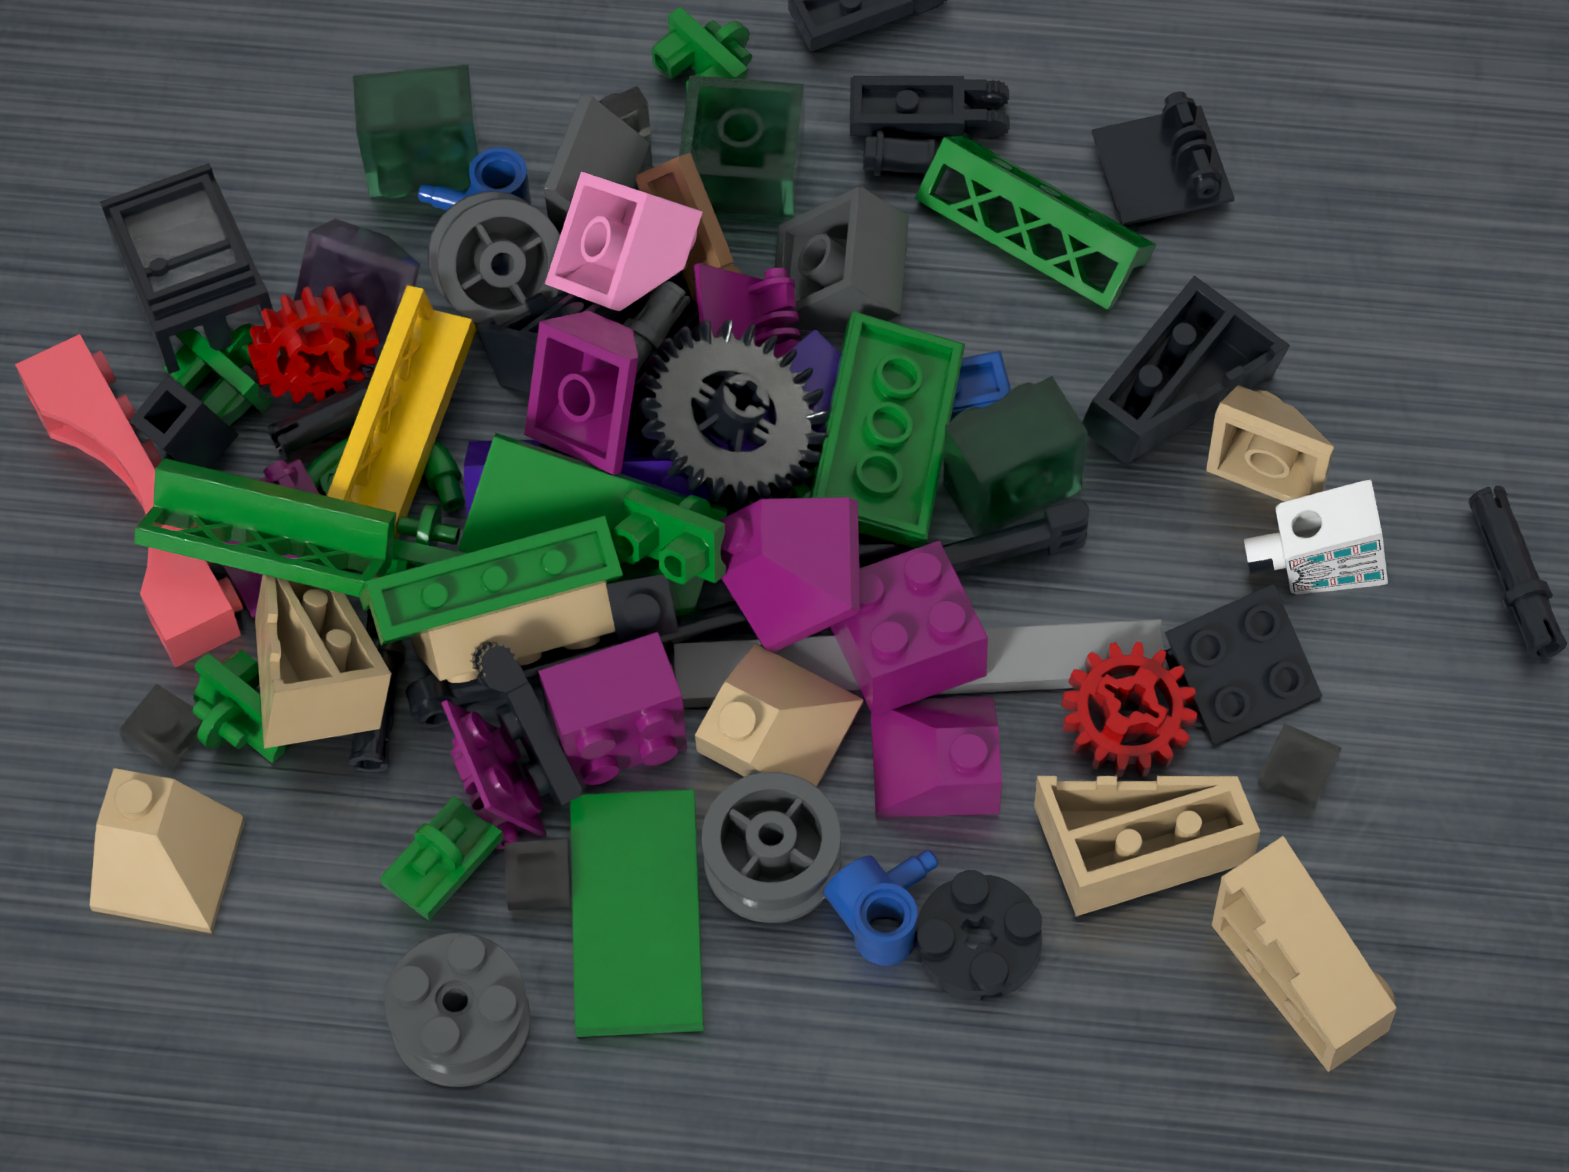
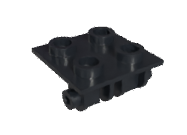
[1091,91,1235,226]
[1164,584,1322,745]

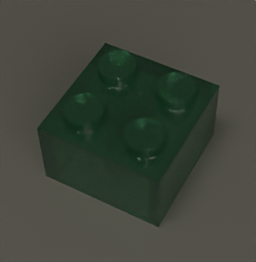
[353,64,481,198]
[679,76,805,218]
[943,376,1088,536]

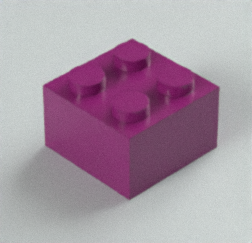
[830,541,988,716]
[539,632,687,785]

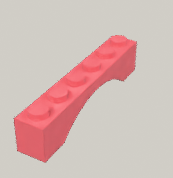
[15,334,243,668]

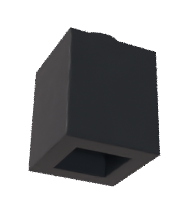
[129,375,239,469]
[606,558,681,643]

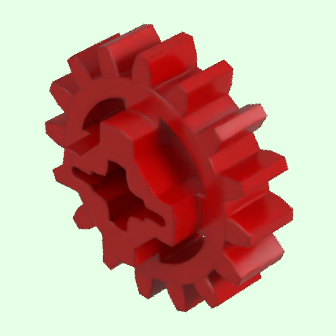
[247,286,379,403]
[1061,642,1197,778]

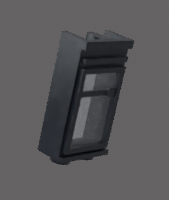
[100,163,273,374]

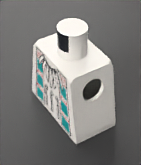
[1244,479,1388,595]

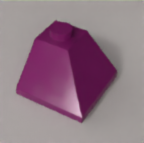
[524,311,638,475]
[719,497,860,652]
[871,696,1002,818]

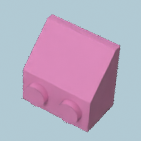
[545,171,703,311]

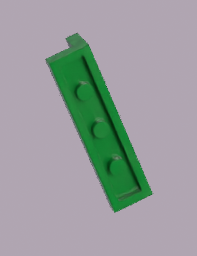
[914,135,1157,310]
[134,458,396,597]
[358,516,623,645]

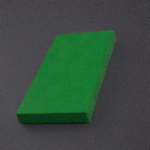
[810,311,965,549]
[457,433,728,615]
[570,789,704,1037]

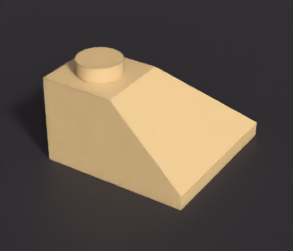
[1206,385,1334,502]
[695,643,864,787]
[90,768,245,933]

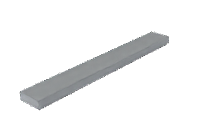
[674,619,1166,708]

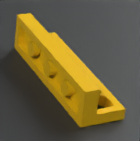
[327,285,477,539]

